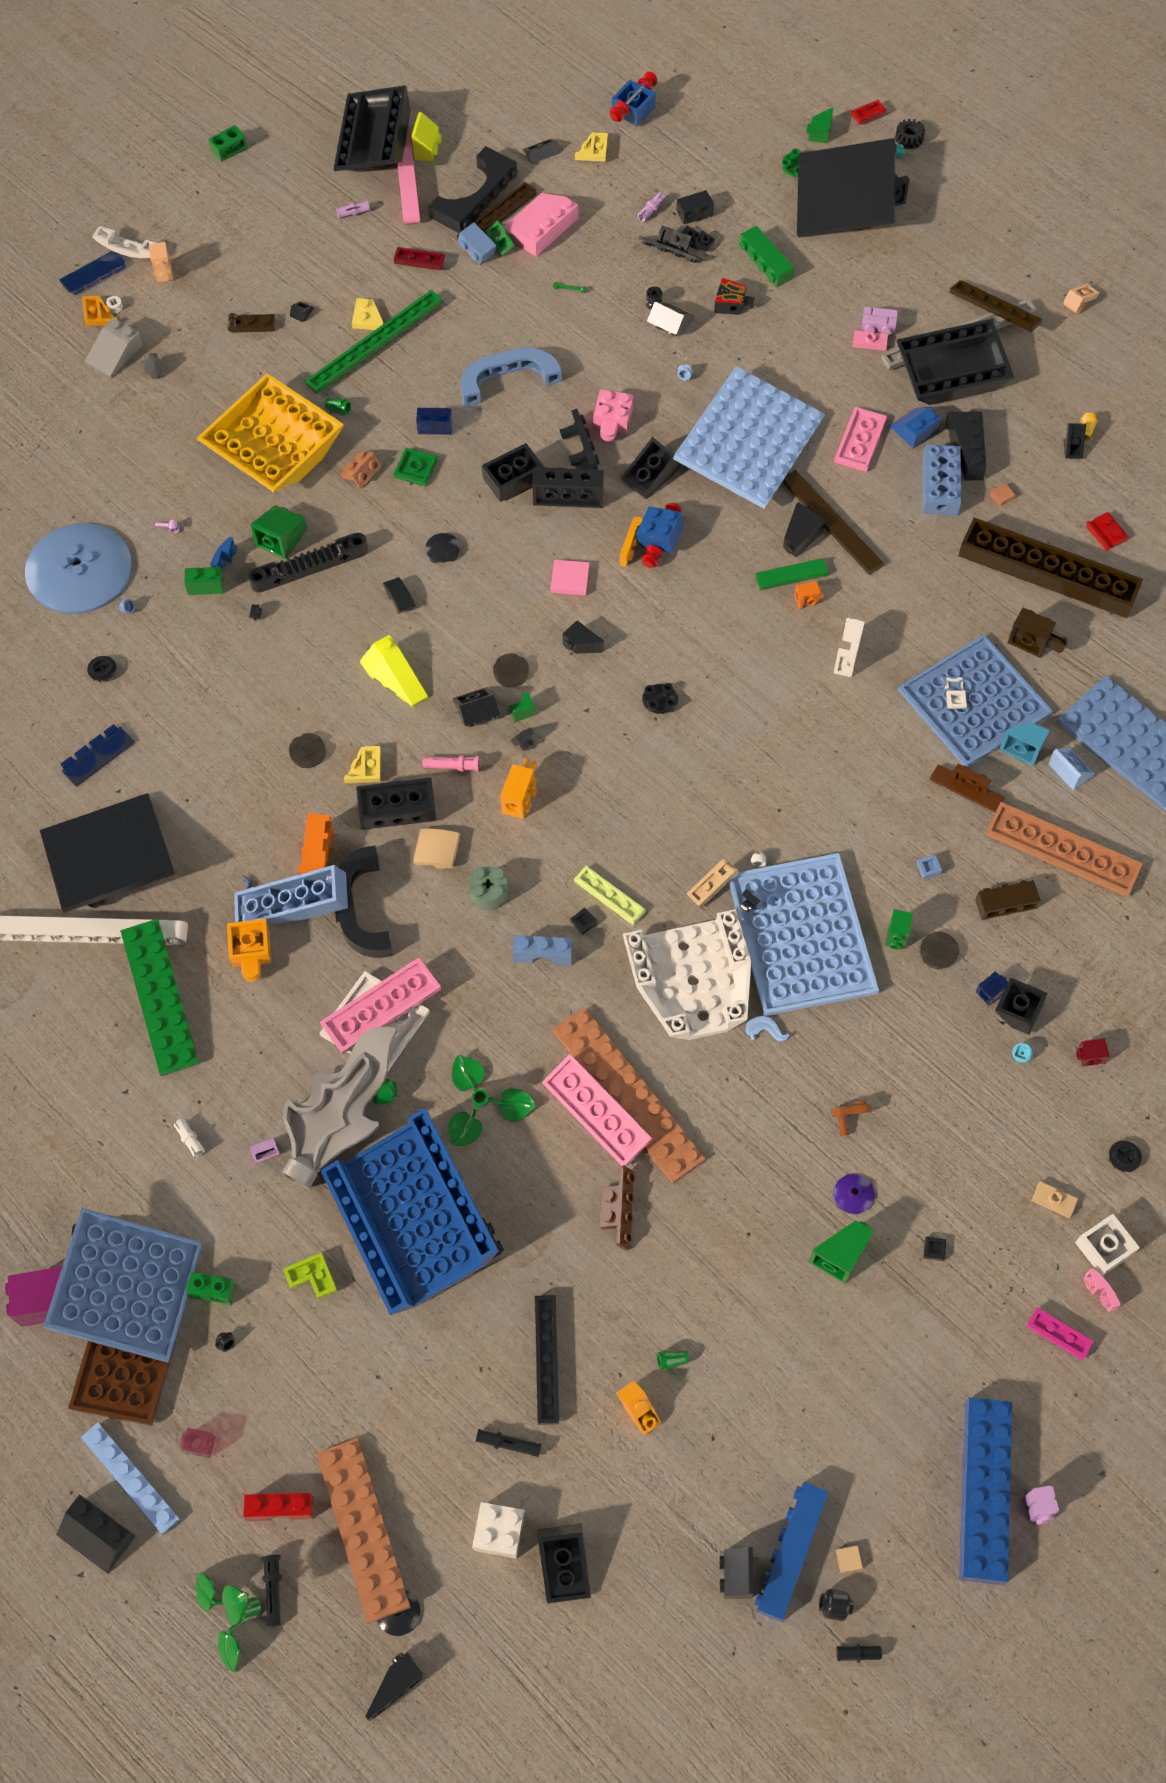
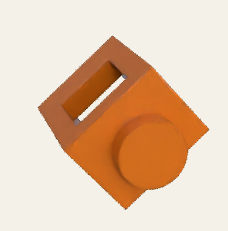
[795,581,823,610]

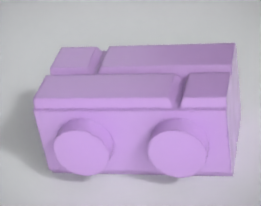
[861,307,898,335]
[1023,1486,1059,1525]

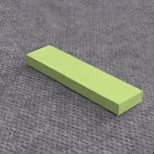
[574,866,646,925]

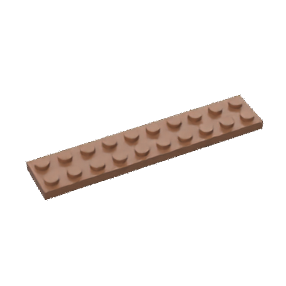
[553,1007,705,1184]

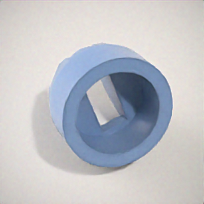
[119,599,135,614]

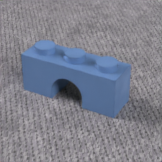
[512,935,573,966]

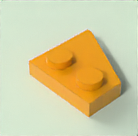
[82,296,117,326]

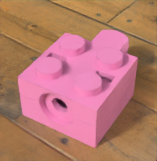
[593,389,634,441]

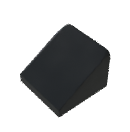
[290,301,314,322]

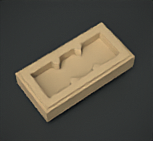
[1031,1181,1078,1218]

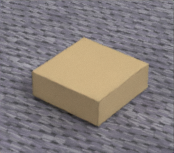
[835,1546,863,1573]

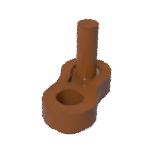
[831,1101,872,1136]

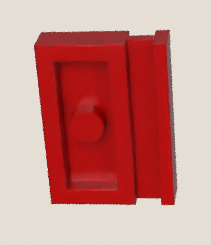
[1086,512,1129,551]

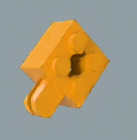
[500,758,537,819]
[227,919,272,982]

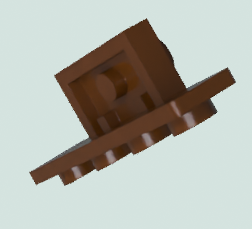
[930,764,1005,813]
[599,1166,635,1250]

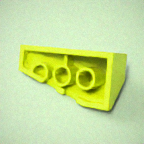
[360,635,428,707]

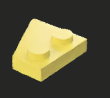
[575,132,608,162]
[352,298,383,330]
[344,746,381,783]

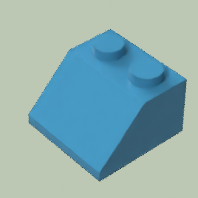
[1000,723,1049,766]

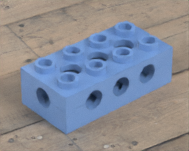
[922,445,961,516]

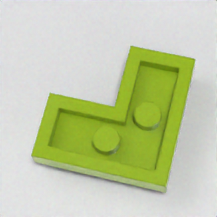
[283,1252,337,1300]

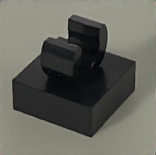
[511,728,536,751]
[740,889,764,913]

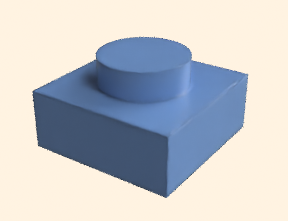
[916,855,942,879]

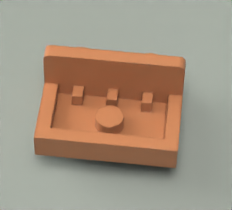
[340,451,382,488]

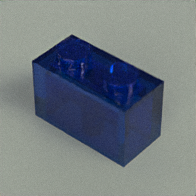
[416,408,453,435]

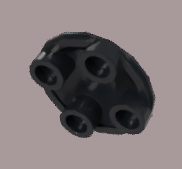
[425,533,460,563]
[642,683,678,714]

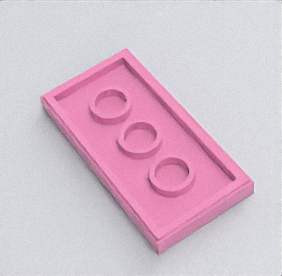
[834,407,888,472]

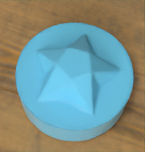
[1012,1043,1033,1063]

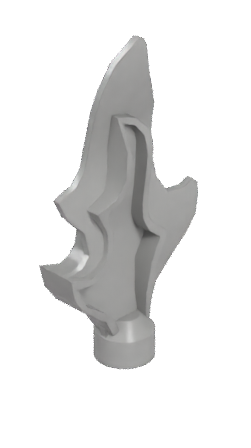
[281,1027,397,1189]

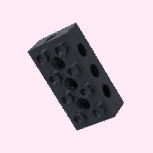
[532,467,604,508]
[356,777,437,830]

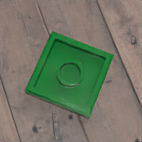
[393,448,438,487]

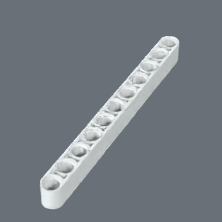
[0,916,188,945]

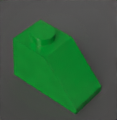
[806,108,834,143]

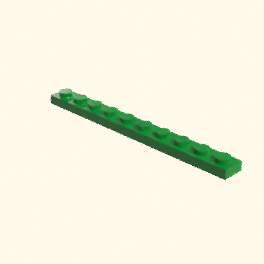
[305,290,443,395]

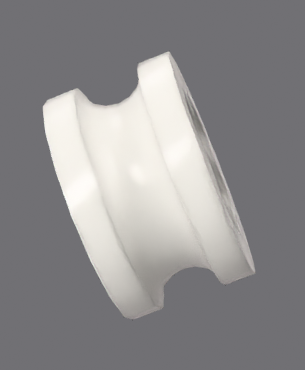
[106,296,123,313]

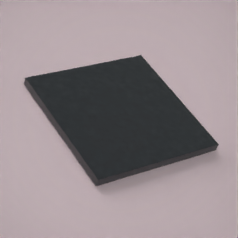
[797,138,895,237]
[40,793,175,913]

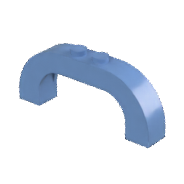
[461,347,562,407]

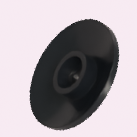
[377,1590,421,1636]

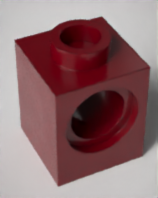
[1076,1038,1110,1067]

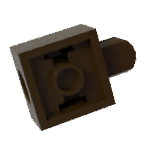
[1007,608,1068,658]

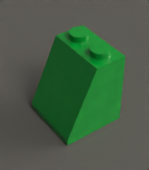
[250,505,307,559]
[809,1220,874,1283]

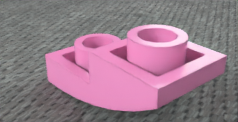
[1084,1269,1121,1312]

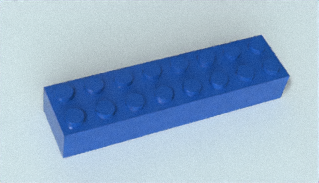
[959,1397,1012,1585]

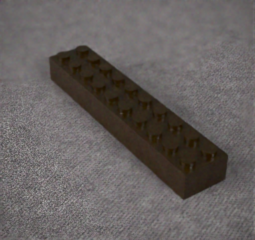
[958,517,1143,618]

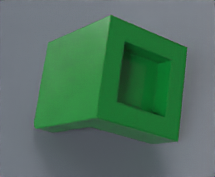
[509,692,535,722]

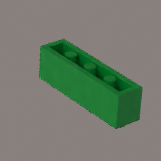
[739,225,794,287]

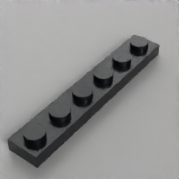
[535,1295,559,1425]

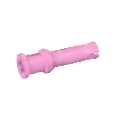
[423,755,480,772]

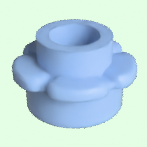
[677,364,694,381]

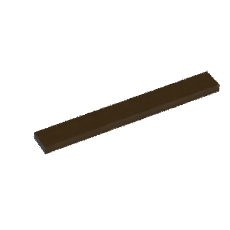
[782,469,883,575]

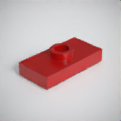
[851,100,887,125]

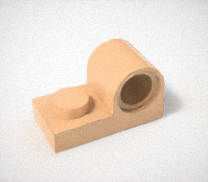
[1063,284,1099,314]

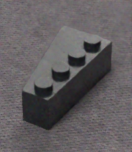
[945,411,986,481]

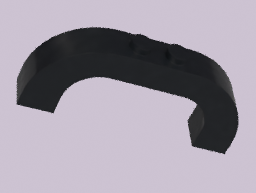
[335,845,393,958]

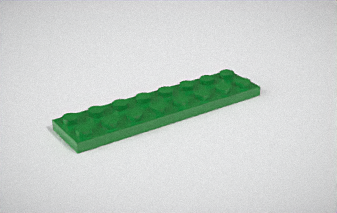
[120,918,199,1076]

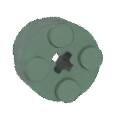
[469,866,508,911]

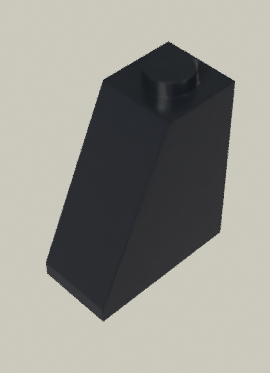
[783,502,825,557]

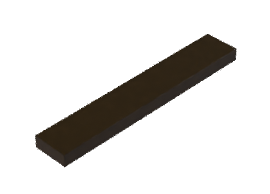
[457,182,536,240]
[950,280,1042,332]

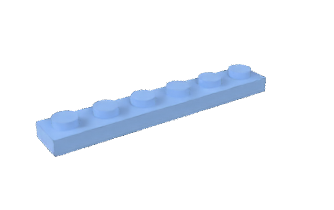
[81,1422,180,1535]

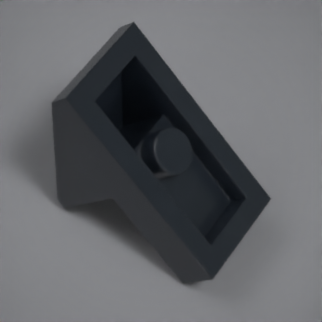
[1063,423,1086,459]

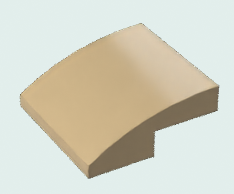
[413,829,460,869]

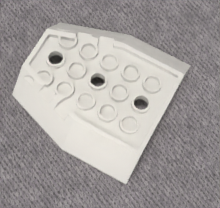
[623,909,751,1040]

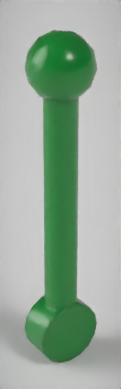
[553,282,587,293]

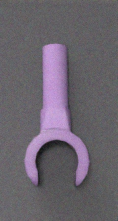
[155,520,179,534]

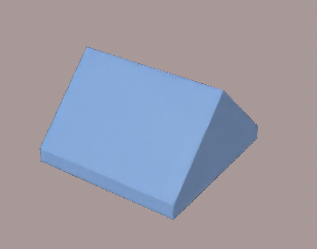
[1048,748,1095,790]

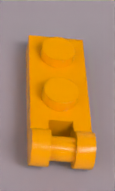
[620,517,642,567]

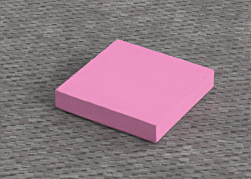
[550,560,589,596]

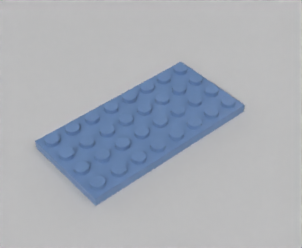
[1057,675,1166,812]

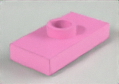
[853,330,888,351]

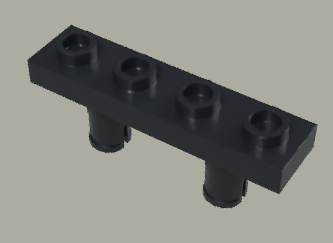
[559,408,600,469]

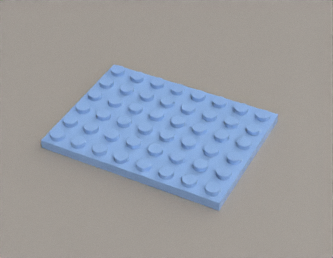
[673,366,825,509]
[729,853,879,1016]

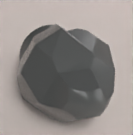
[142,353,163,379]

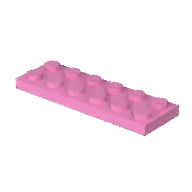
[320,957,441,1055]
[542,1054,653,1166]

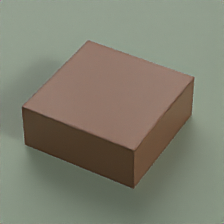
[990,483,1015,506]

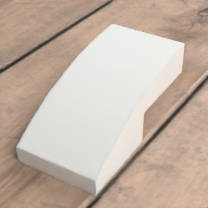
[945,677,967,709]

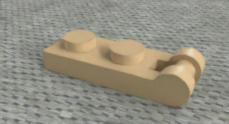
[687,858,739,909]

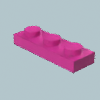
[1026,1307,1094,1361]

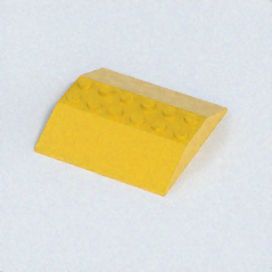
[197,373,344,493]

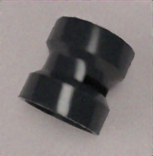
[646,286,663,310]

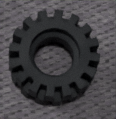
[895,119,925,149]

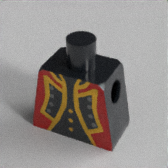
[714,278,755,315]

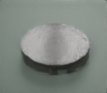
[493,653,529,688]
[289,733,326,768]
[920,932,959,970]

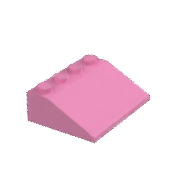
[504,193,578,257]

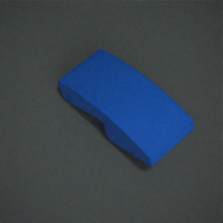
[210,537,237,570]

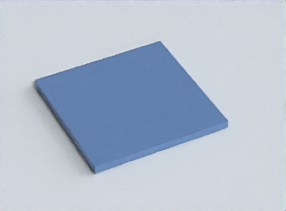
[898,634,1054,767]
[43,1208,203,1363]

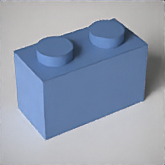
[458,223,496,265]

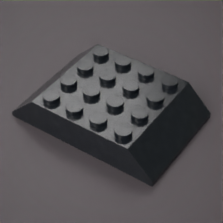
[333,85,411,171]
[896,319,1014,405]

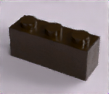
[975,880,1041,920]

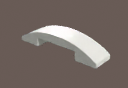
[93,226,156,258]

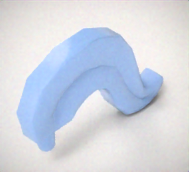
[745,1015,790,1042]

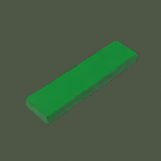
[755,558,829,590]

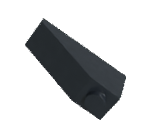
[365,1652,425,1721]

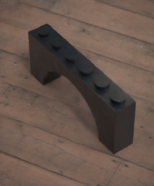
[428,146,518,233]

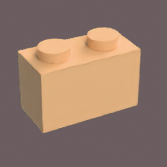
[149,242,173,283]

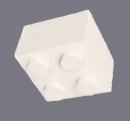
[1075,1214,1140,1276]
[472,1502,525,1559]

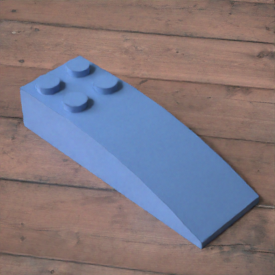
[234,865,348,926]

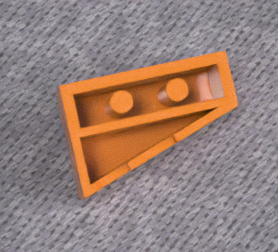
[299,813,334,874]

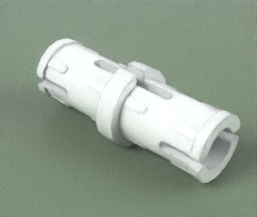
[174,1118,205,1158]

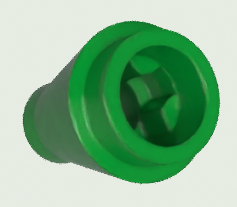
[324,398,351,416]
[657,1350,689,1371]

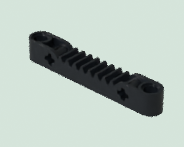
[248,532,368,593]

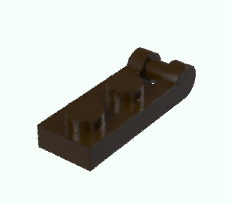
[228,313,275,333]

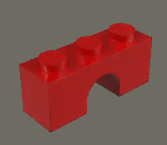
[243,1492,314,1521]

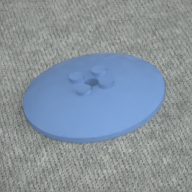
[25,523,132,614]

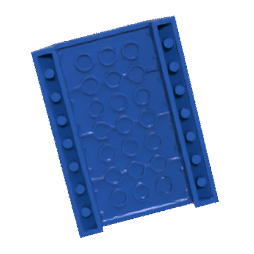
[320,1108,499,1315]

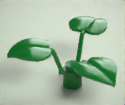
[448,1055,535,1146]
[195,1572,261,1672]

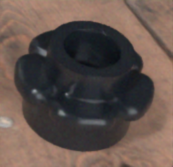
[249,604,262,621]
[215,1332,235,1352]

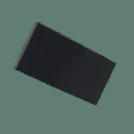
[682,225,715,252]
[383,577,416,614]

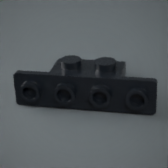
[638,225,702,263]

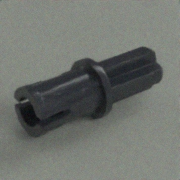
[836,1644,882,1663]

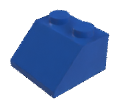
[890,407,942,448]

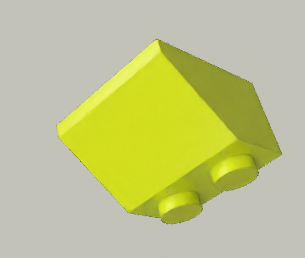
[412,112,442,162]

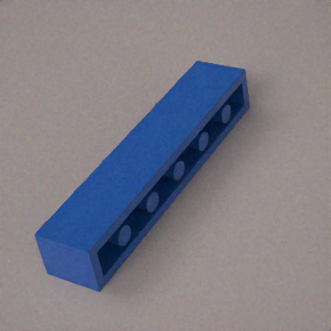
[754,1482,829,1622]

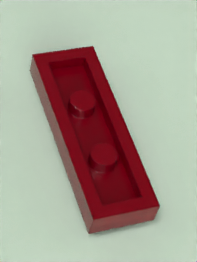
[393,247,445,271]

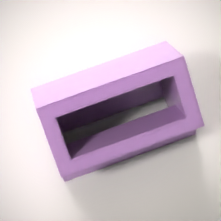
[250,1138,279,1163]

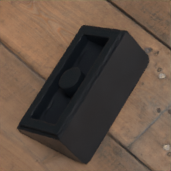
[523,139,560,163]

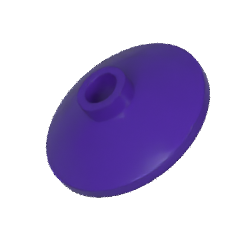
[833,1174,875,1214]

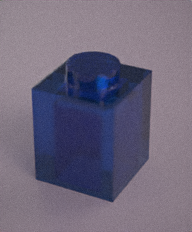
[976,971,1008,1006]

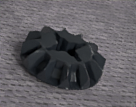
[87,656,117,683]
[1108,1141,1142,1173]

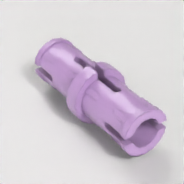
[637,192,666,222]
[336,200,370,218]

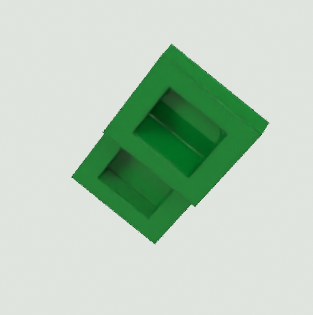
[486,220,515,256]

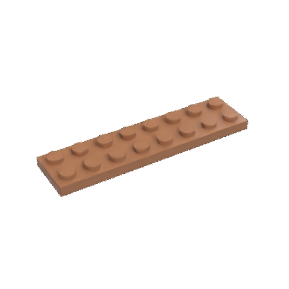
[985,802,1143,897]
[317,1438,411,1624]

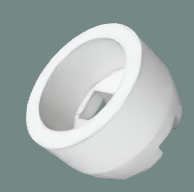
[751,852,766,868]

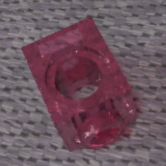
[180,1428,216,1458]

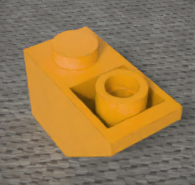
[616,1381,661,1436]

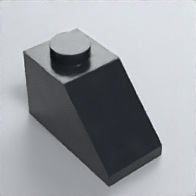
[562,620,604,654]

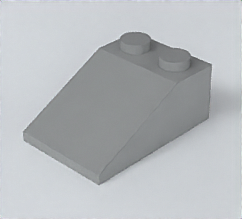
[85,317,143,378]

